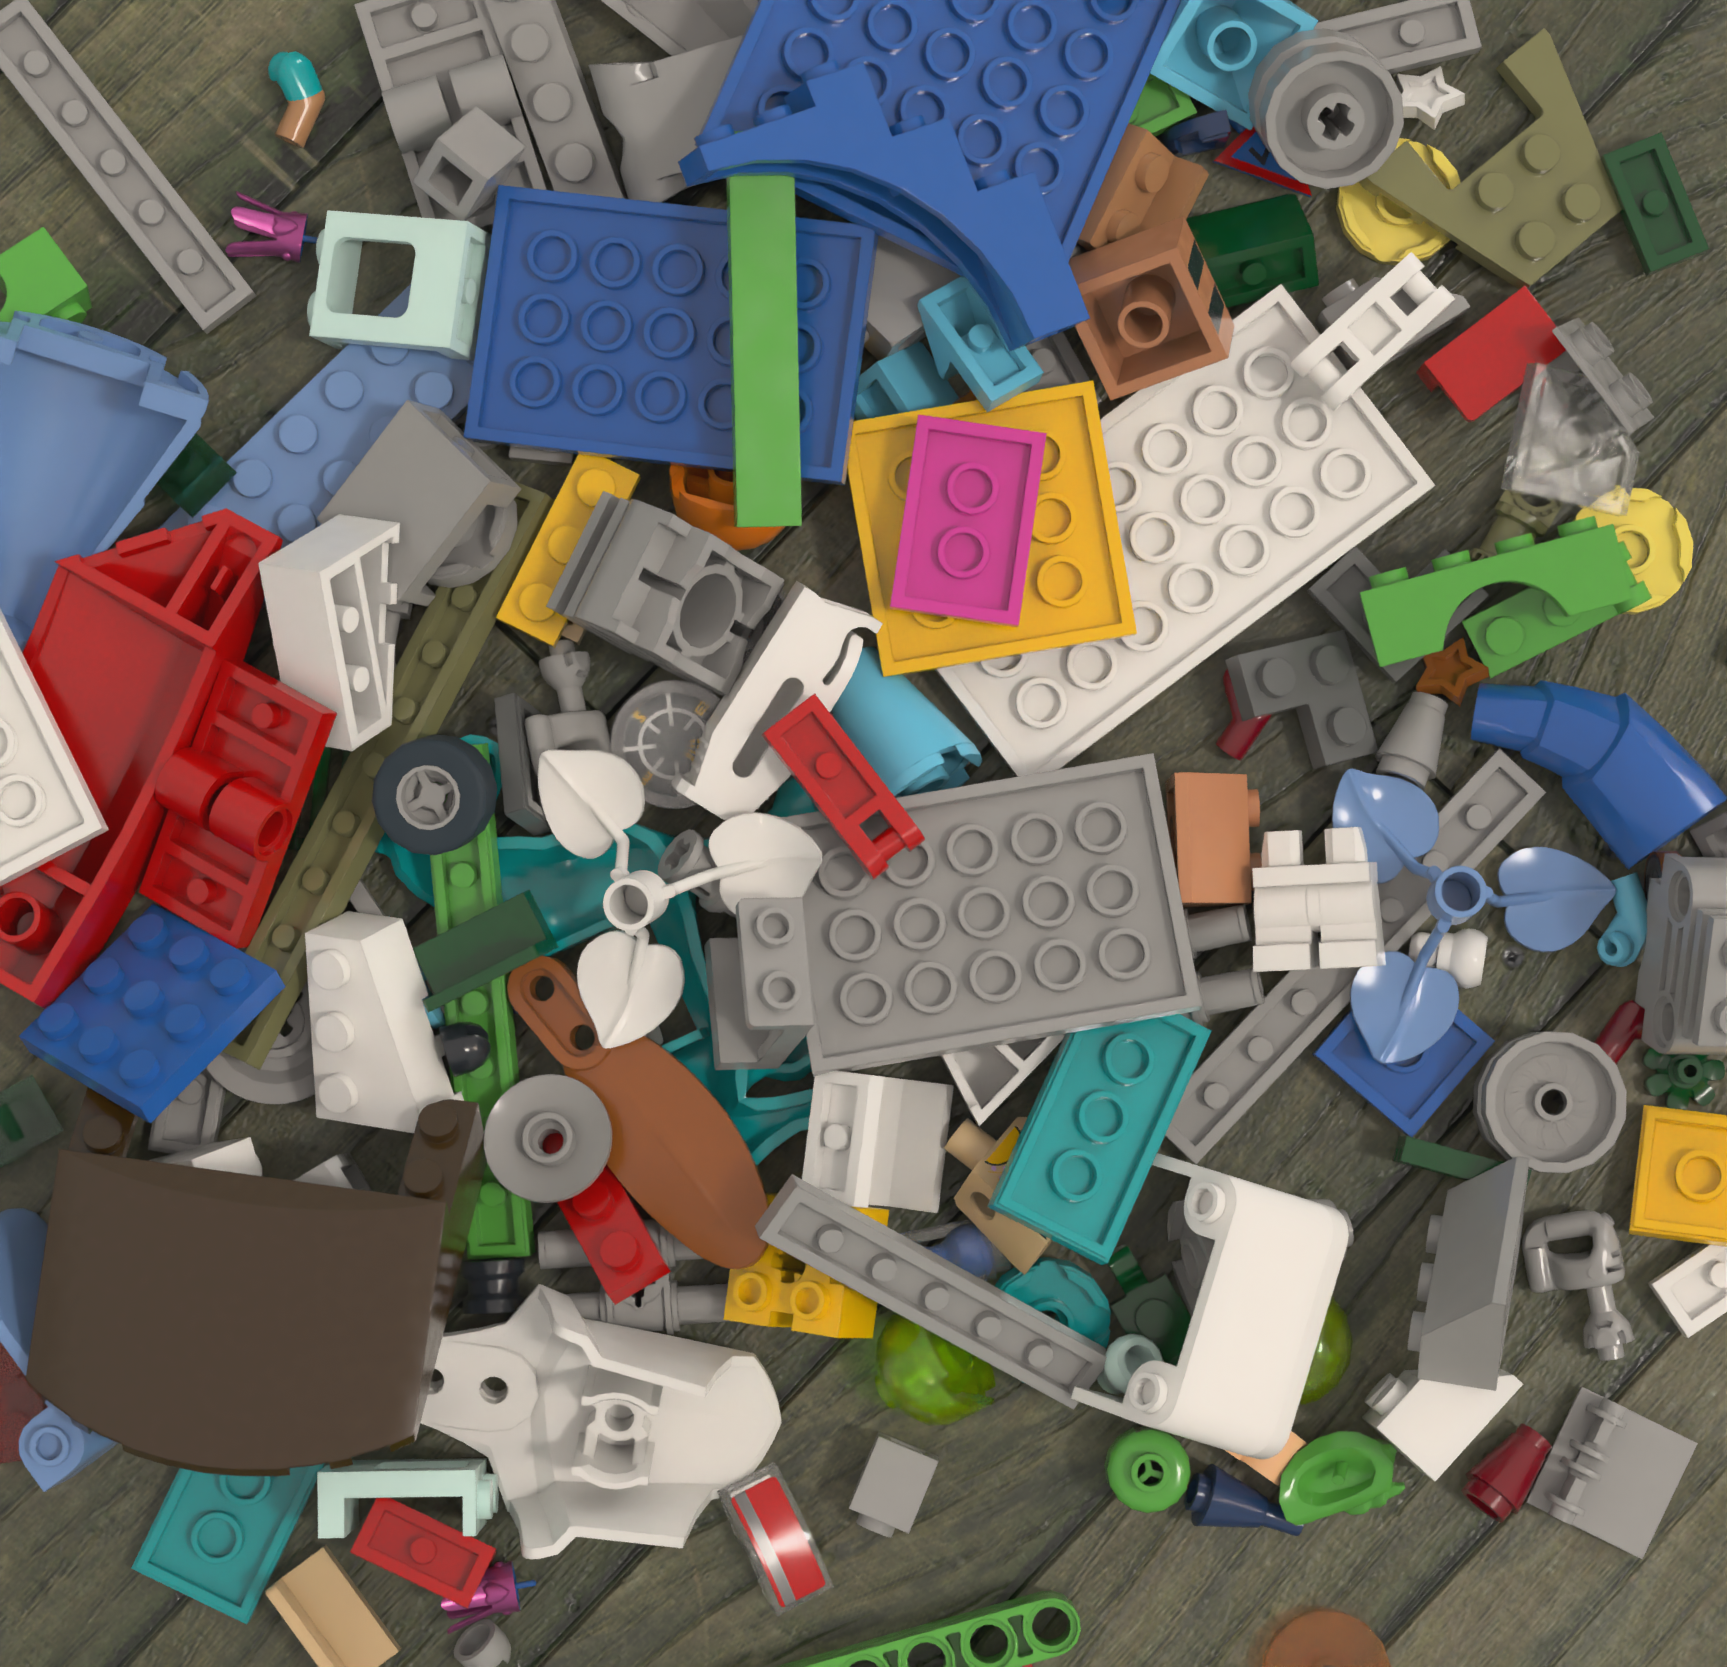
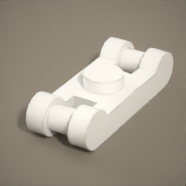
[1290,252,1455,411]

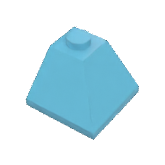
[1150,0,1318,130]

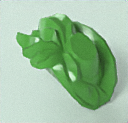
[1278,1431,1405,1526]

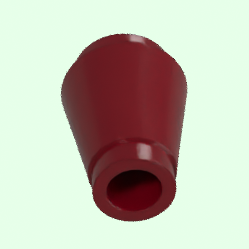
[1461,1424,1552,1523]

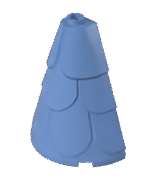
[0,311,209,652]

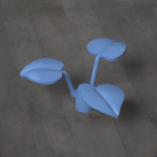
[1332,769,1616,1064]

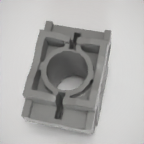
[546,491,784,696]
[1635,853,1727,1055]

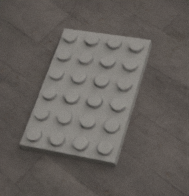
[782,753,1202,1077]

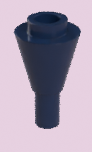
[1184,1464,1304,1536]

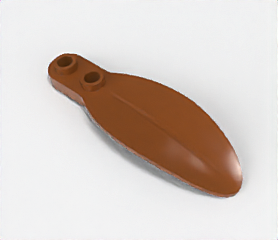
[507,956,769,1270]

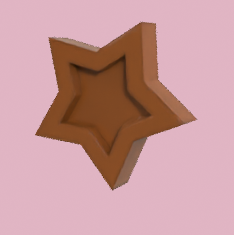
[1416,637,1489,707]

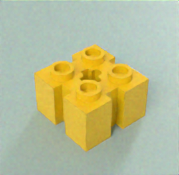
[723,1193,889,1338]

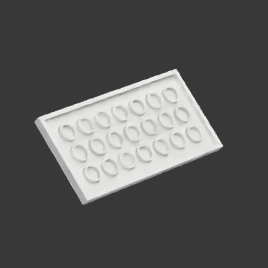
[935,284,1435,777]

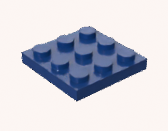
[19,904,286,1124]

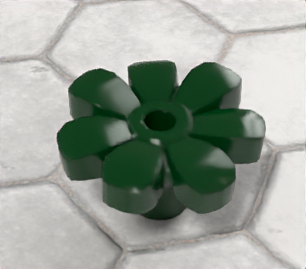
[1642,1047,1725,1110]

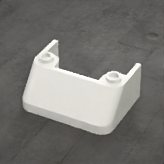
[1071,1153,1349,1459]

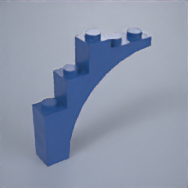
[678,60,1090,352]

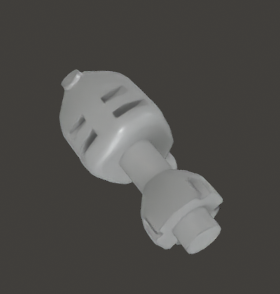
[524,640,612,776]
[1522,1210,1635,1361]

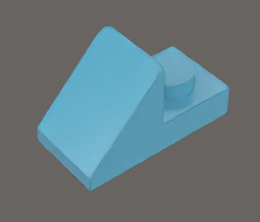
[917,276,1044,412]

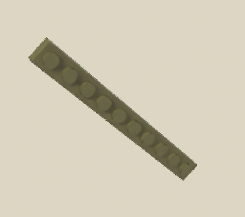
[222,481,554,1070]

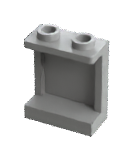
[317,400,521,606]
[704,897,814,1070]

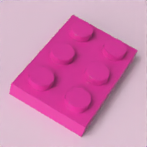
[890,414,1047,627]

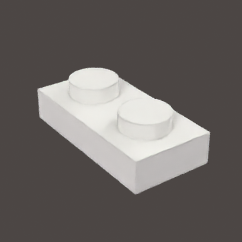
[1648,1244,1727,1338]

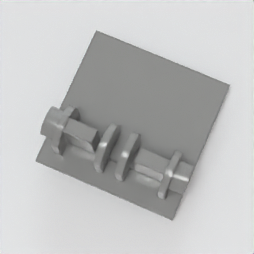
[1546,317,1654,447]
[1526,1386,1698,1559]

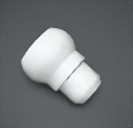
[1408,928,1488,989]

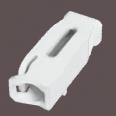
[671,580,883,821]

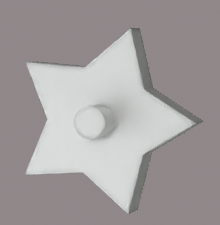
[1396,66,1465,130]

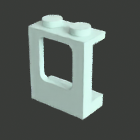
[307,210,491,360]
[317,1458,499,1538]

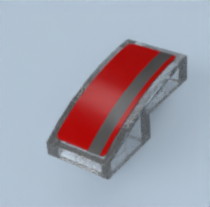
[717,1462,834,1617]

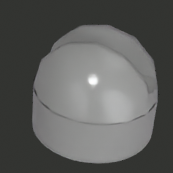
[454,1619,511,1667]

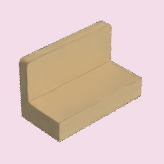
[265,1545,401,1667]

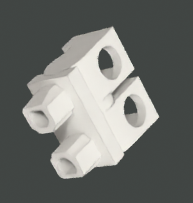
[1252,827,1386,972]

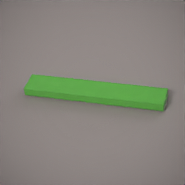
[726,131,802,527]

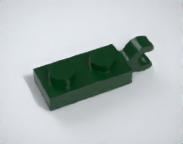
[1107,1243,1191,1366]

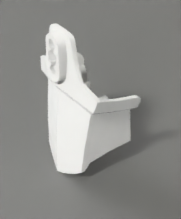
[420,1284,782,1560]

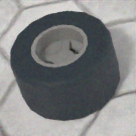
[372,734,497,855]

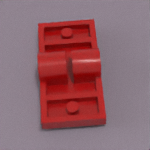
[139,659,337,949]

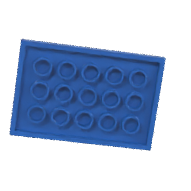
[464,185,879,485]

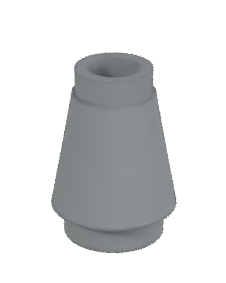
[1375,692,1448,790]

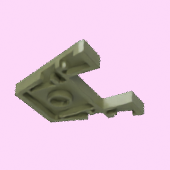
[1359,28,1622,290]

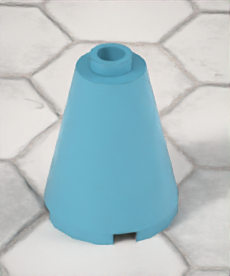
[832,647,982,798]

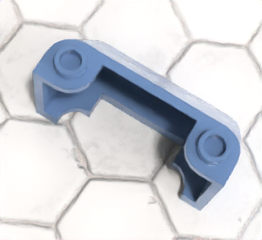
[0,1208,118,1492]

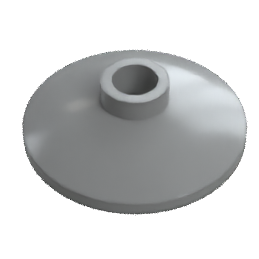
[484,1074,612,1203]

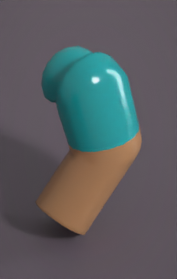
[268,51,325,148]

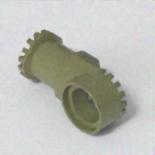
[1469,459,1568,584]

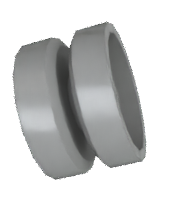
[1248,28,1404,189]
[1473,1032,1627,1173]

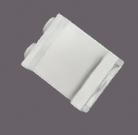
[802,1071,954,1213]

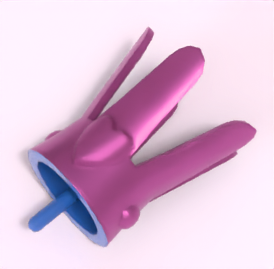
[225,191,318,263]
[441,1561,536,1634]

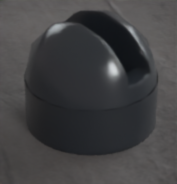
[439,1022,491,1077]

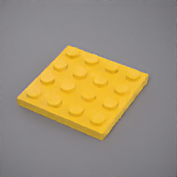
[847,380,1137,677]

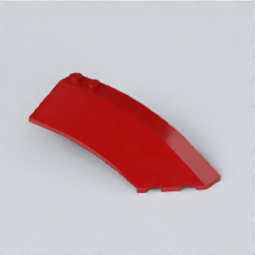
[0,508,283,1009]

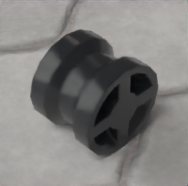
[461,1258,527,1314]

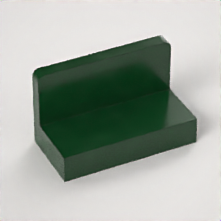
[1186,194,1319,308]
[413,890,558,1013]

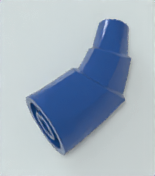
[1471,680,1727,870]

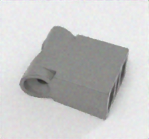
[588,35,743,203]

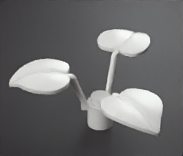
[538,749,823,1048]

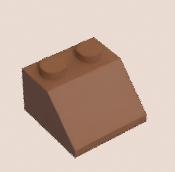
[1165,772,1262,907]

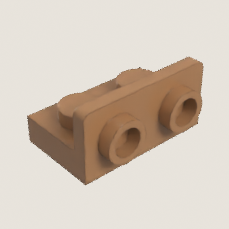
[1077,123,1209,252]

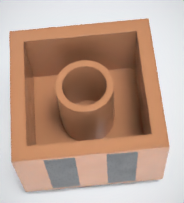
[1069,216,1235,401]

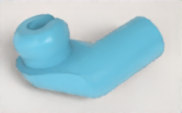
[1597,872,1647,967]

